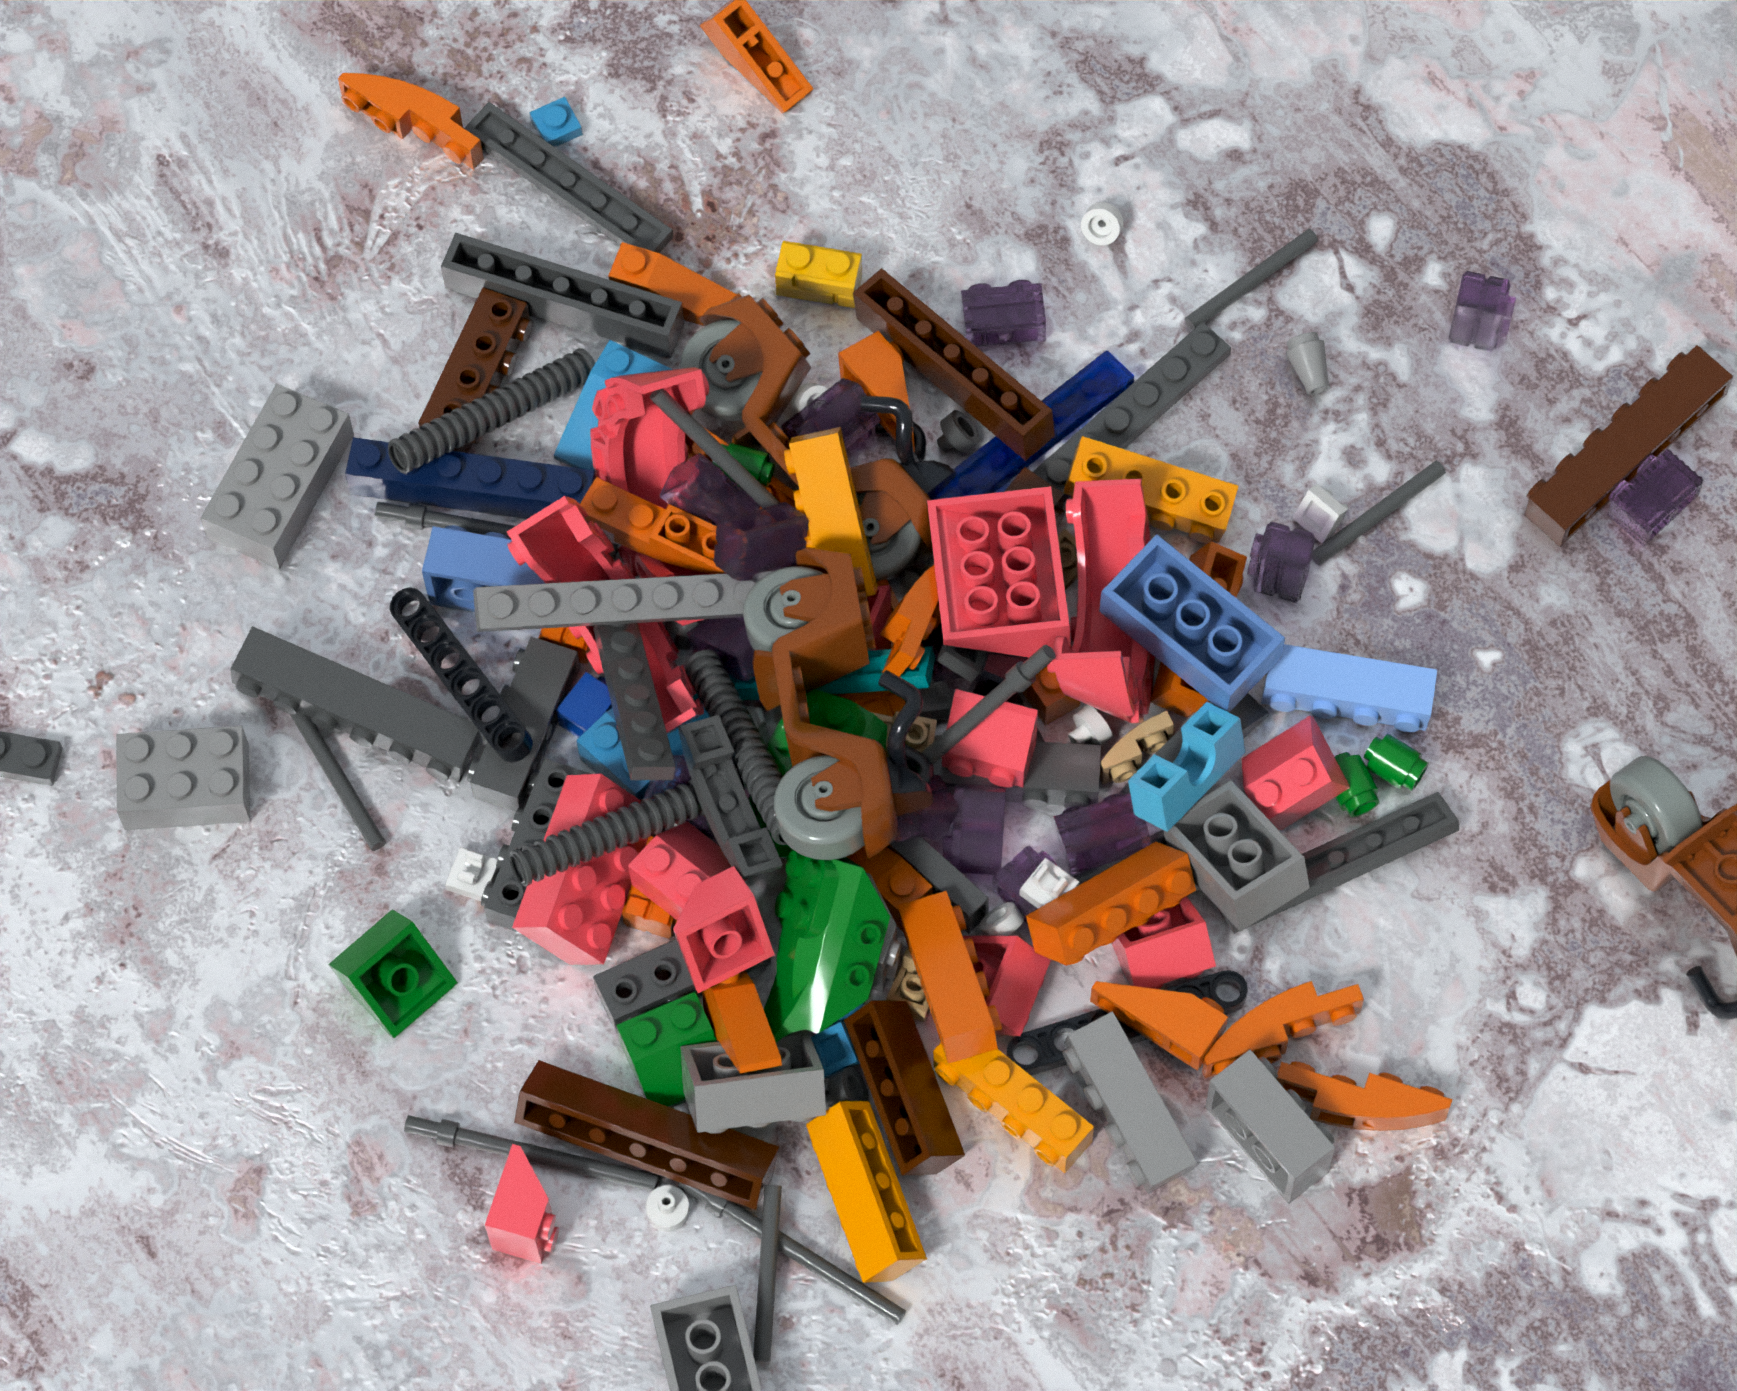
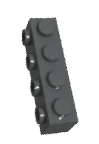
[467,636,580,812]
[481,758,592,932]
[593,939,771,1034]

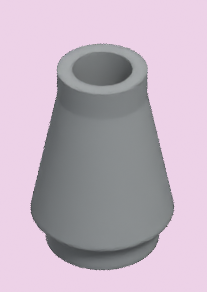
[1286,332,1330,395]

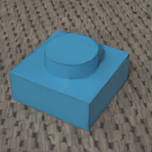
[529,97,583,147]
[811,1022,860,1079]

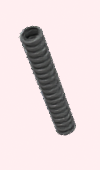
[388,348,595,474]
[685,650,787,845]
[509,769,745,887]

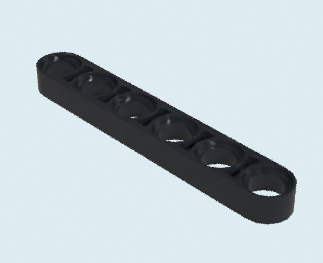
[389,587,533,763]
[1006,970,1248,1076]

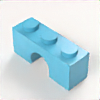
[1128,702,1245,832]

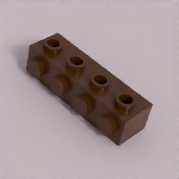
[418,287,533,453]
[844,1000,965,1176]

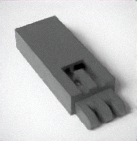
[887,816,989,934]

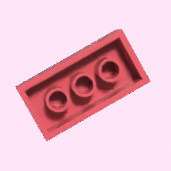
[512,773,648,965]

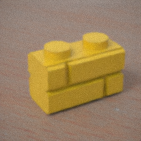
[775,241,862,308]

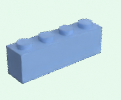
[1261,644,1437,733]

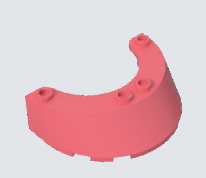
[590,367,739,626]
[1047,479,1155,724]
[507,496,704,734]

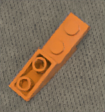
[338,73,484,170]
[580,477,743,574]
[880,565,941,677]
[1202,981,1364,1078]
[1276,1061,1452,1131]

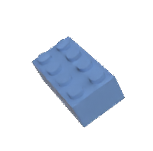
[1099,534,1285,713]

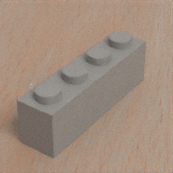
[1062,1011,1197,1194]

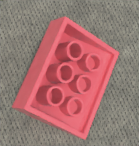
[927,486,1071,658]

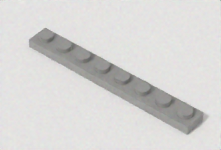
[473,571,773,632]

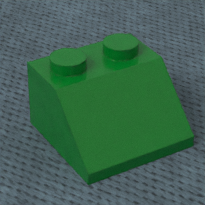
[328,909,458,1038]
[616,992,717,1108]

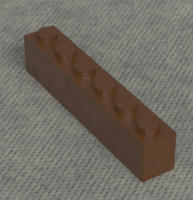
[853,268,1055,461]
[1524,345,1733,547]
[514,1060,780,1210]

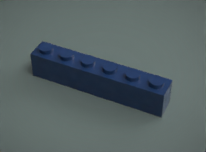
[345,437,596,523]

